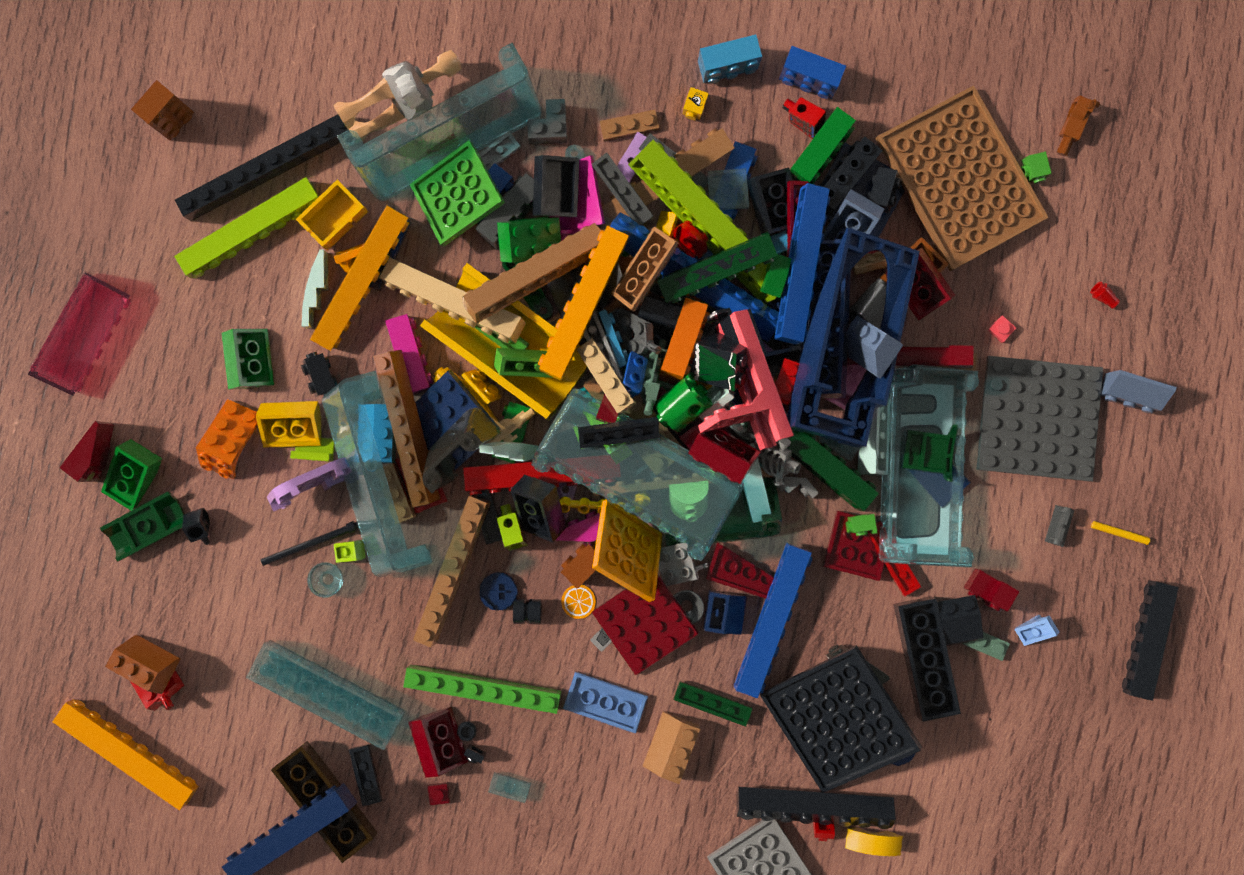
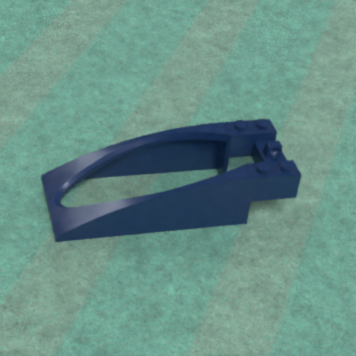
[787,228,920,447]

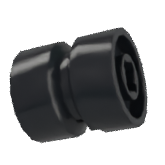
[513,599,542,624]

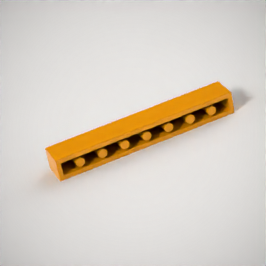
[310,205,409,351]
[538,226,629,381]
[52,699,199,811]

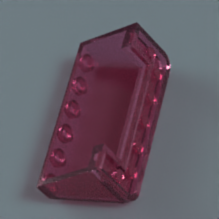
[28,270,131,396]

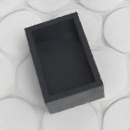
[533,155,579,217]

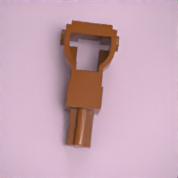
[1056,95,1100,156]

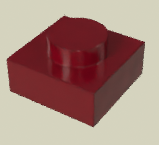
[428,782,450,806]

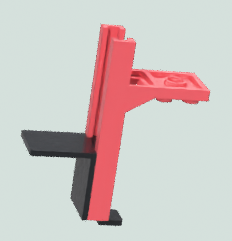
[698,308,802,451]

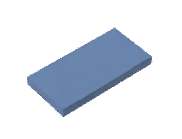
[563,671,648,734]

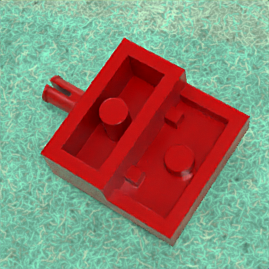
[130,671,185,711]

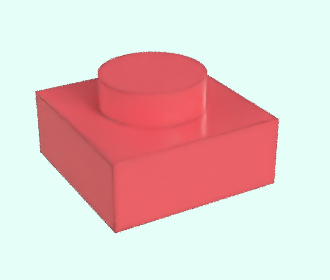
[988,315,1016,343]

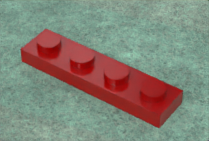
[867,520,921,597]

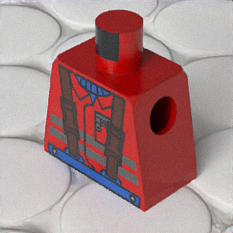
[782,97,826,139]

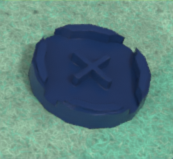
[479,572,518,611]

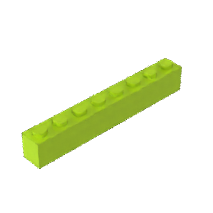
[174,177,319,279]

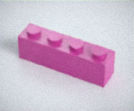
[385,314,434,394]

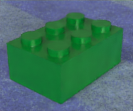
[497,217,561,263]

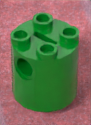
[655,374,713,432]

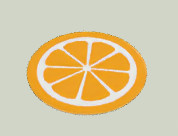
[561,585,596,619]

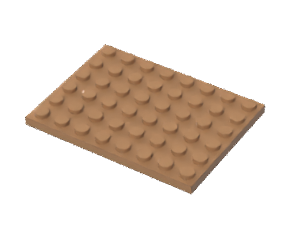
[875,86,1049,271]

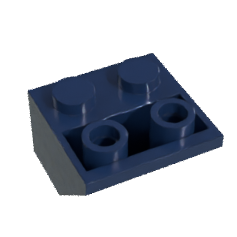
[703,590,747,635]

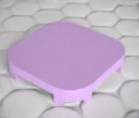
[267,458,352,512]

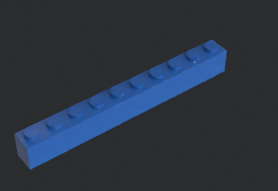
[610,212,779,342]

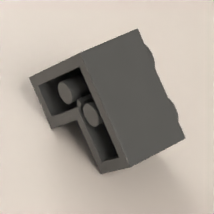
[527,99,567,144]

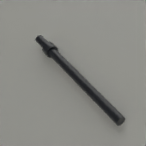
[261,517,371,566]

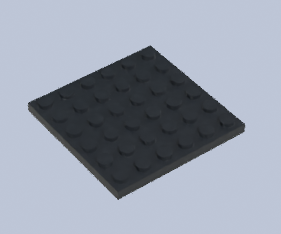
[760,645,922,793]

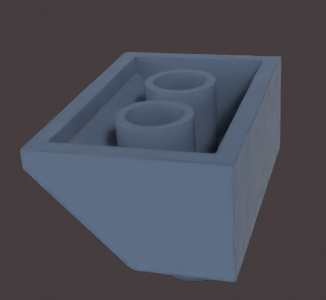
[846,316,903,379]
[1101,370,1177,414]

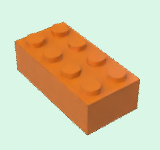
[658,298,710,385]

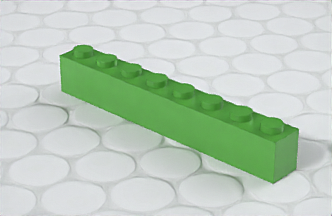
[403,664,561,714]

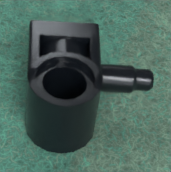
[182,508,210,545]

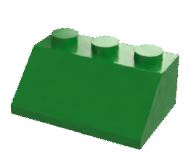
[221,329,274,390]

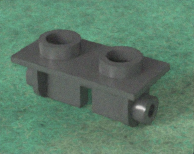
[1045,505,1074,547]

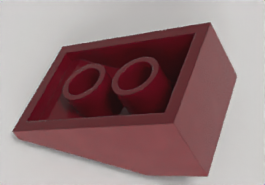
[59,421,114,482]

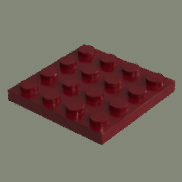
[592,575,699,676]

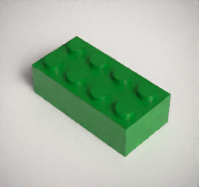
[790,107,856,185]

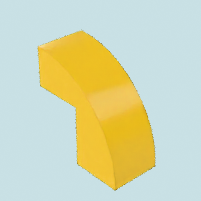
[845,827,903,856]

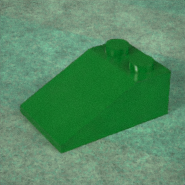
[101,439,162,511]

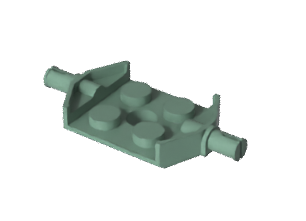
[640,339,667,415]

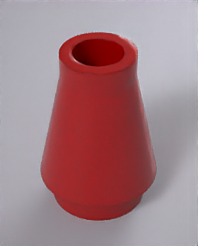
[1090,282,1120,309]

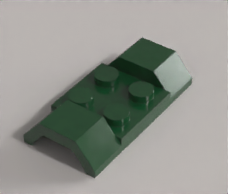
[100,491,185,562]

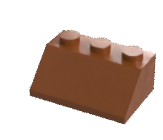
[105,635,181,694]

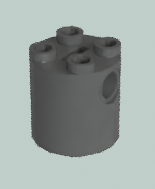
[849,279,887,329]

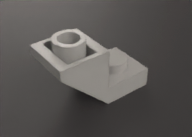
[774,477,818,498]

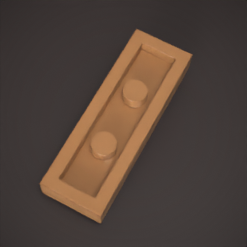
[600,110,659,141]

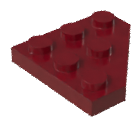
[823,511,884,581]

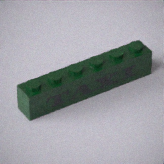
[657,232,778,304]

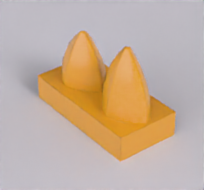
[334,243,365,273]

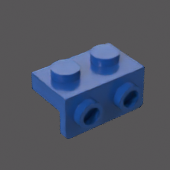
[623,351,648,398]

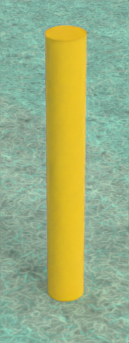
[1091,521,1150,545]

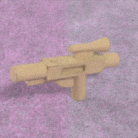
[485,408,535,444]

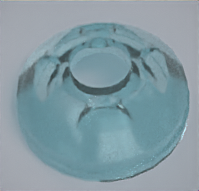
[307,562,343,598]

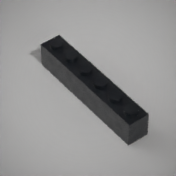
[1122,580,1179,701]

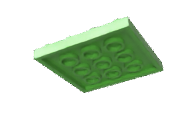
[410,140,505,246]

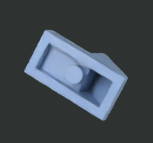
[1015,615,1060,646]

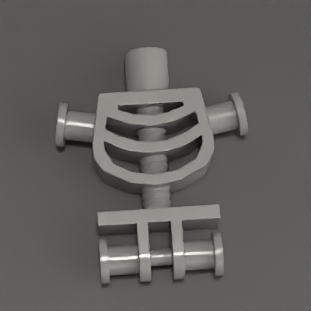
[745,433,801,486]

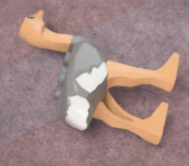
[334,50,462,144]

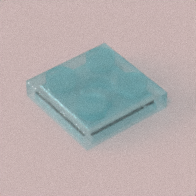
[707,168,749,210]

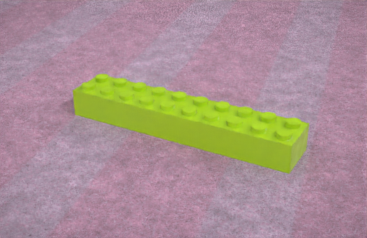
[628,140,776,303]

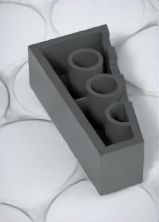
[476,173,534,250]

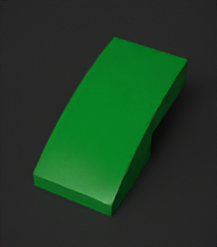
[760,254,791,298]

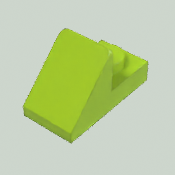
[333,540,366,563]

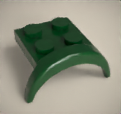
[902,424,959,482]

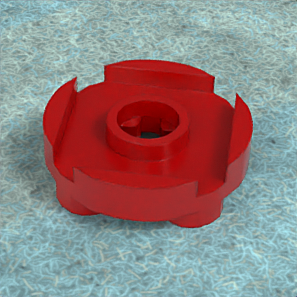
[673,220,708,259]

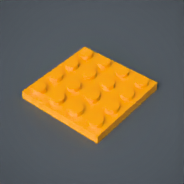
[592,498,662,602]

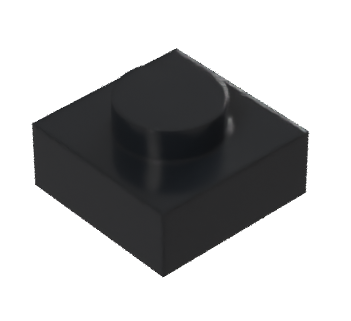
[464,744,486,764]

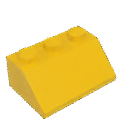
[256,401,321,448]

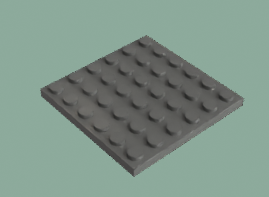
[976,356,1103,482]

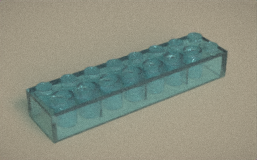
[246,640,406,750]

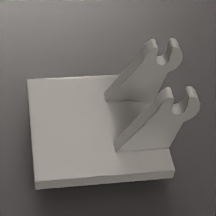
[659,541,709,586]

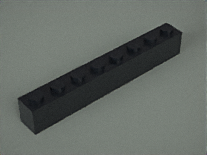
[736,787,896,829]

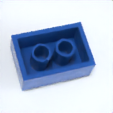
[779,46,846,99]

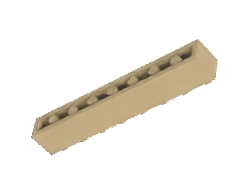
[379,258,526,344]

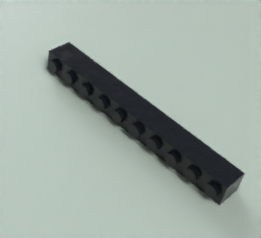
[175,114,353,221]

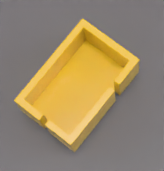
[296,179,369,251]

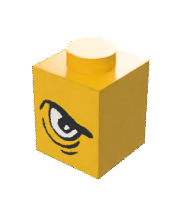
[682,87,709,120]

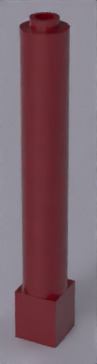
[847,345,974,368]

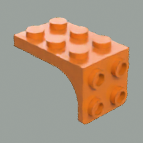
[196,399,258,479]

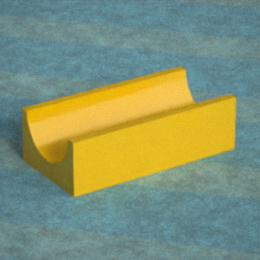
[420,263,588,421]

